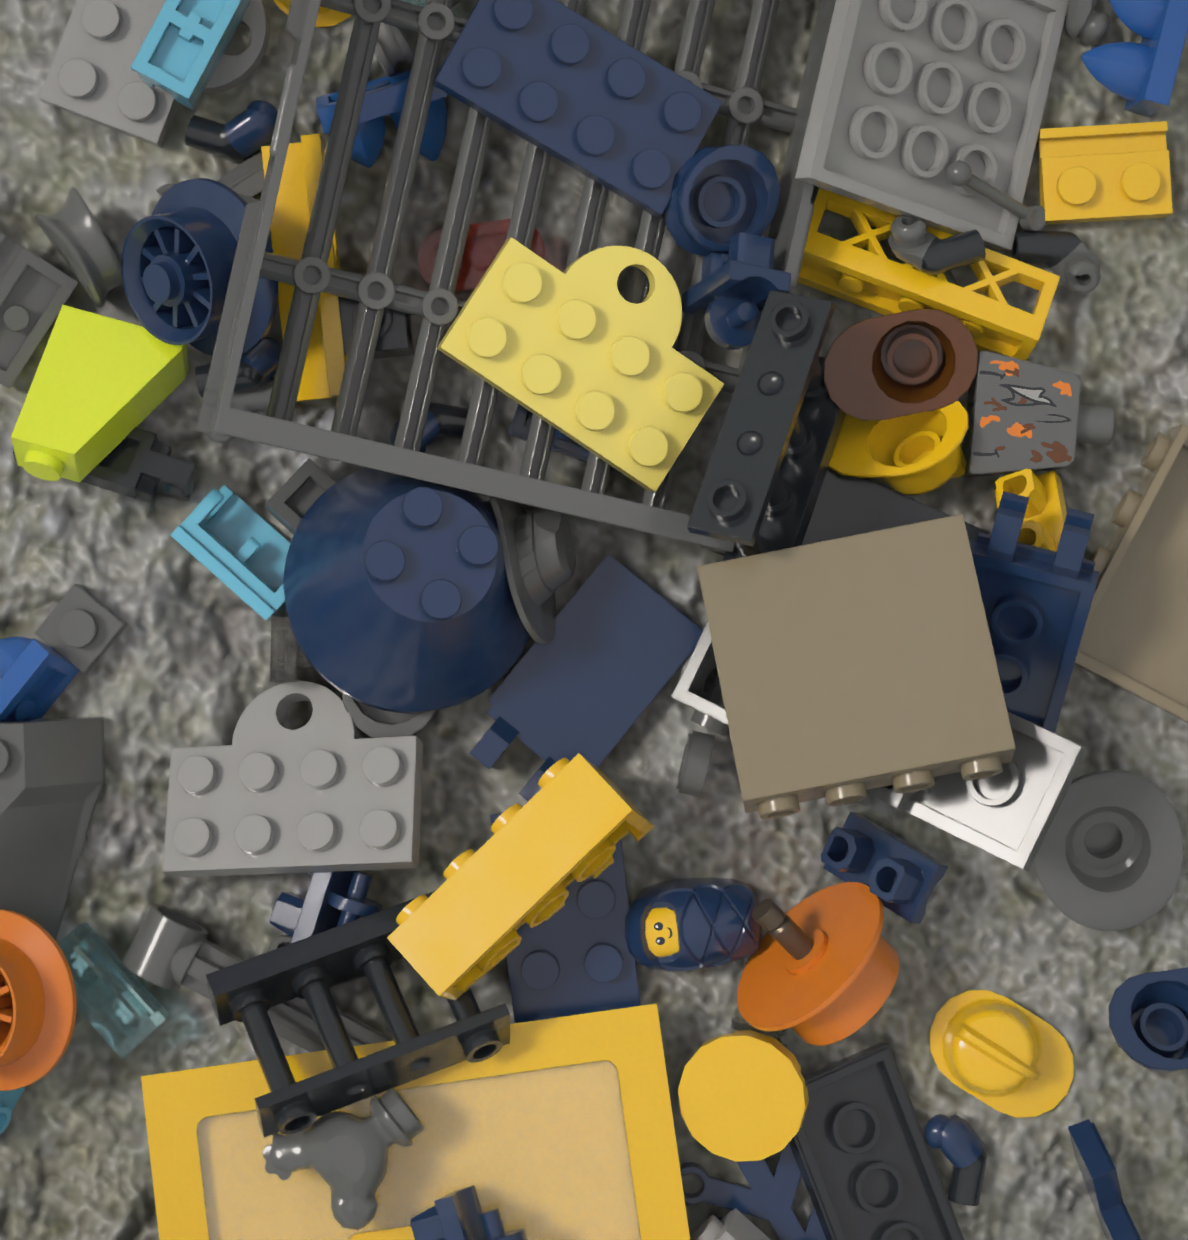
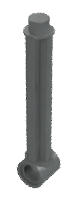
[122,904,393,1052]

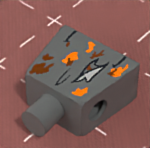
[961,351,1115,478]

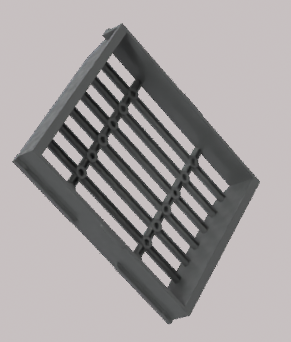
[196,0,836,554]

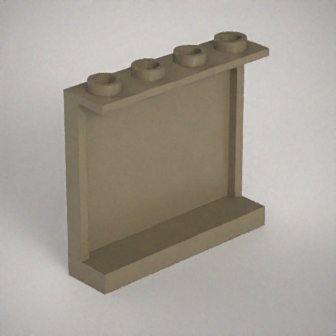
[1074,424,1188,723]
[697,514,1016,819]

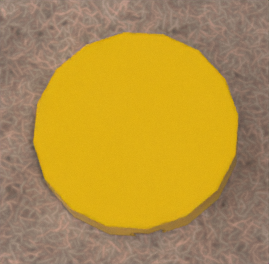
[678,1030,809,1162]

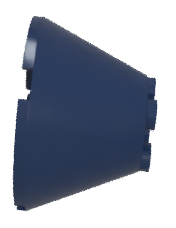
[283,468,530,714]

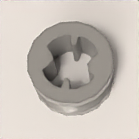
[374,23,414,76]

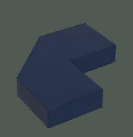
[1068,1119,1141,1240]

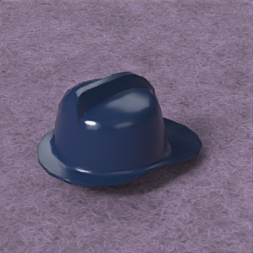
[1108,967,1188,1073]

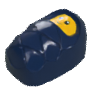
[625,877,762,972]

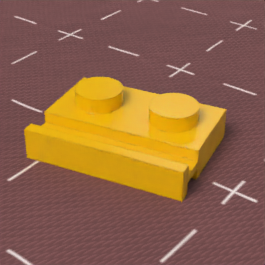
[1036,121,1173,225]

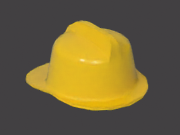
[828,401,968,495]
[930,990,1074,1118]

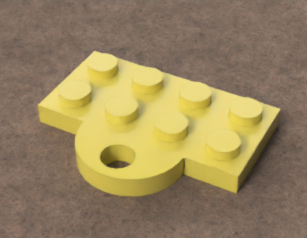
[436,237,724,492]

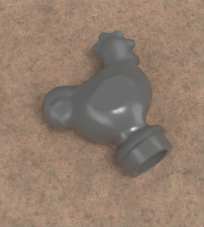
[262,1087,425,1230]

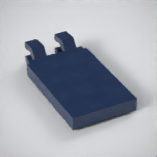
[969,491,1100,733]
[469,553,703,801]

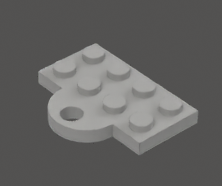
[39,0,270,148]
[163,681,423,878]

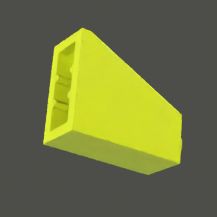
[11,304,189,483]

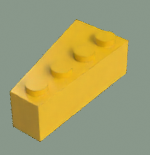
[387,753,655,1000]

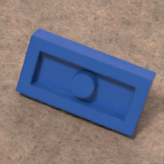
[1081,0,1188,117]
[316,67,447,168]
[0,637,80,722]

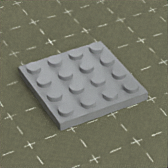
[795,0,1068,251]

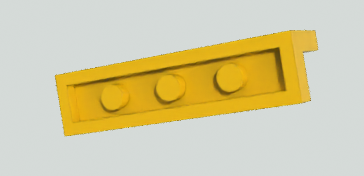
[261,134,347,402]
[798,188,1060,361]

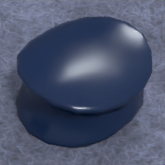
[663,144,780,256]

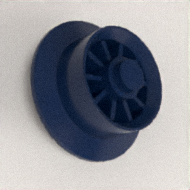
[121,178,278,356]

